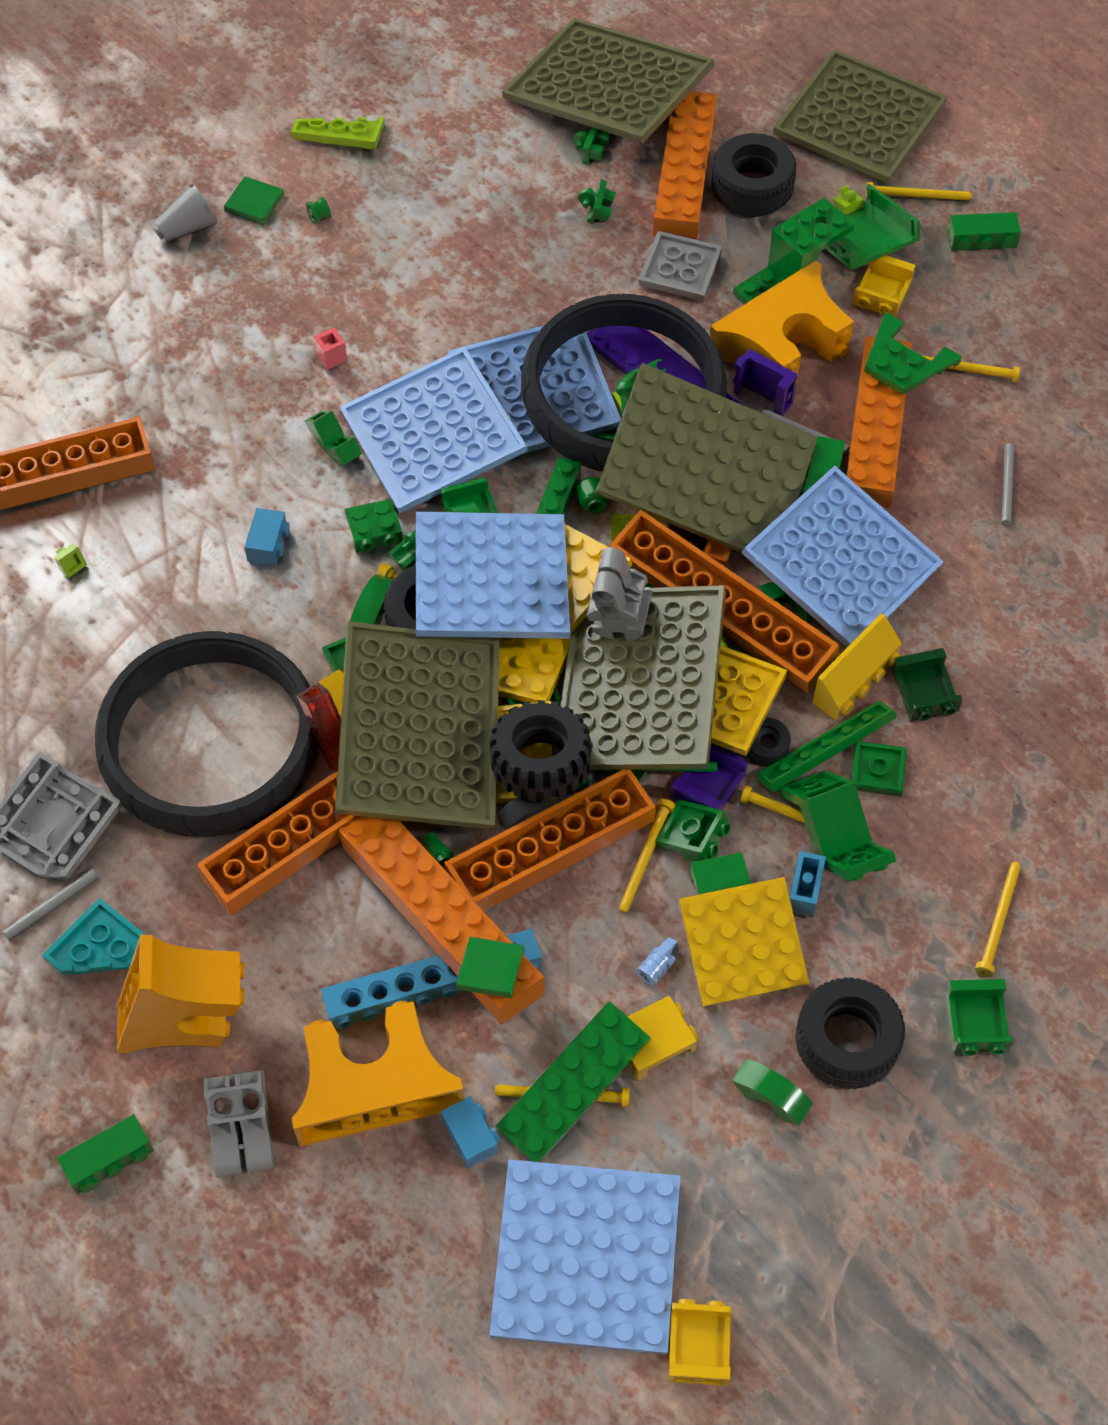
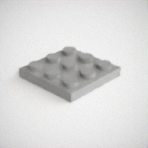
[639,231,722,301]

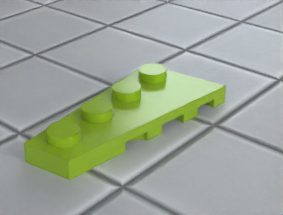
[291,117,385,149]

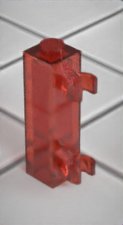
[297,682,341,773]

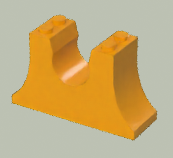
[710,260,854,385]
[117,934,245,1054]
[292,1001,464,1147]

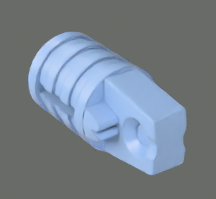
[636,937,680,986]

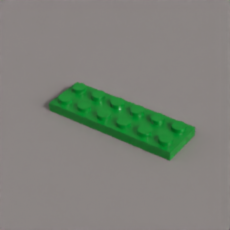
[495,1001,651,1162]

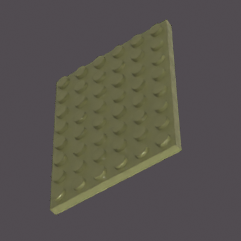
[502,18,714,144]
[595,363,817,553]
[554,585,726,770]
[335,621,500,830]

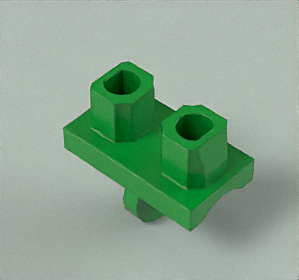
[573,127,611,165]
[578,179,616,224]
[389,530,416,570]

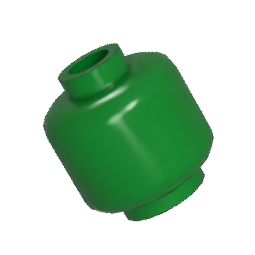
[576,476,610,513]

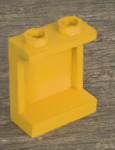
[852,255,916,317]
[627,995,698,1081]
[668,1299,732,1386]

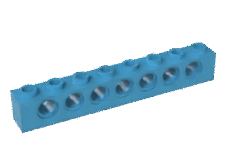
[321,928,542,1029]

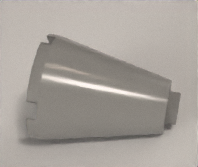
[153,184,218,241]

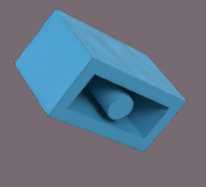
[244,508,290,565]
[790,851,826,918]
[441,1096,500,1169]

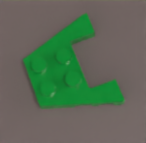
[864,312,962,395]

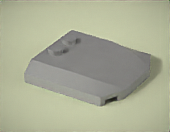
[0,751,123,879]

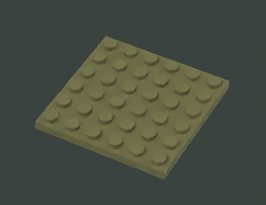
[773,49,947,183]

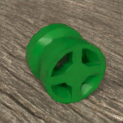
[306,197,331,224]

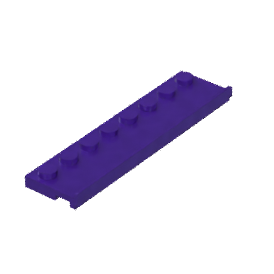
[587,326,745,406]

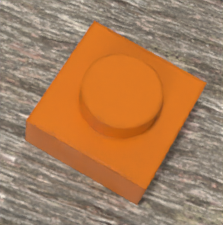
[704,540,732,567]

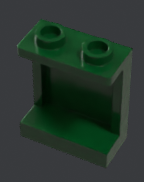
[892,648,963,722]

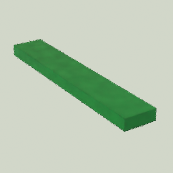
[756,700,896,793]

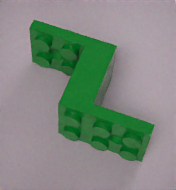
[733,197,854,304]
[779,770,896,881]

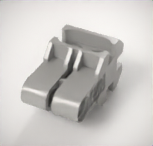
[587,547,652,640]
[204,1071,274,1178]

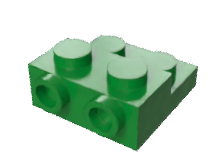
[344,499,403,553]
[656,799,731,861]

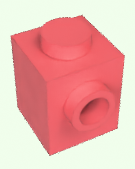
[314,328,347,370]

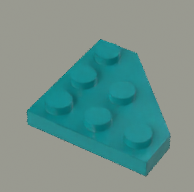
[42,897,146,975]

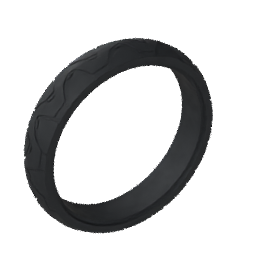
[521,294,727,472]
[95,631,321,837]

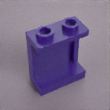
[733,349,798,416]
[670,743,748,810]

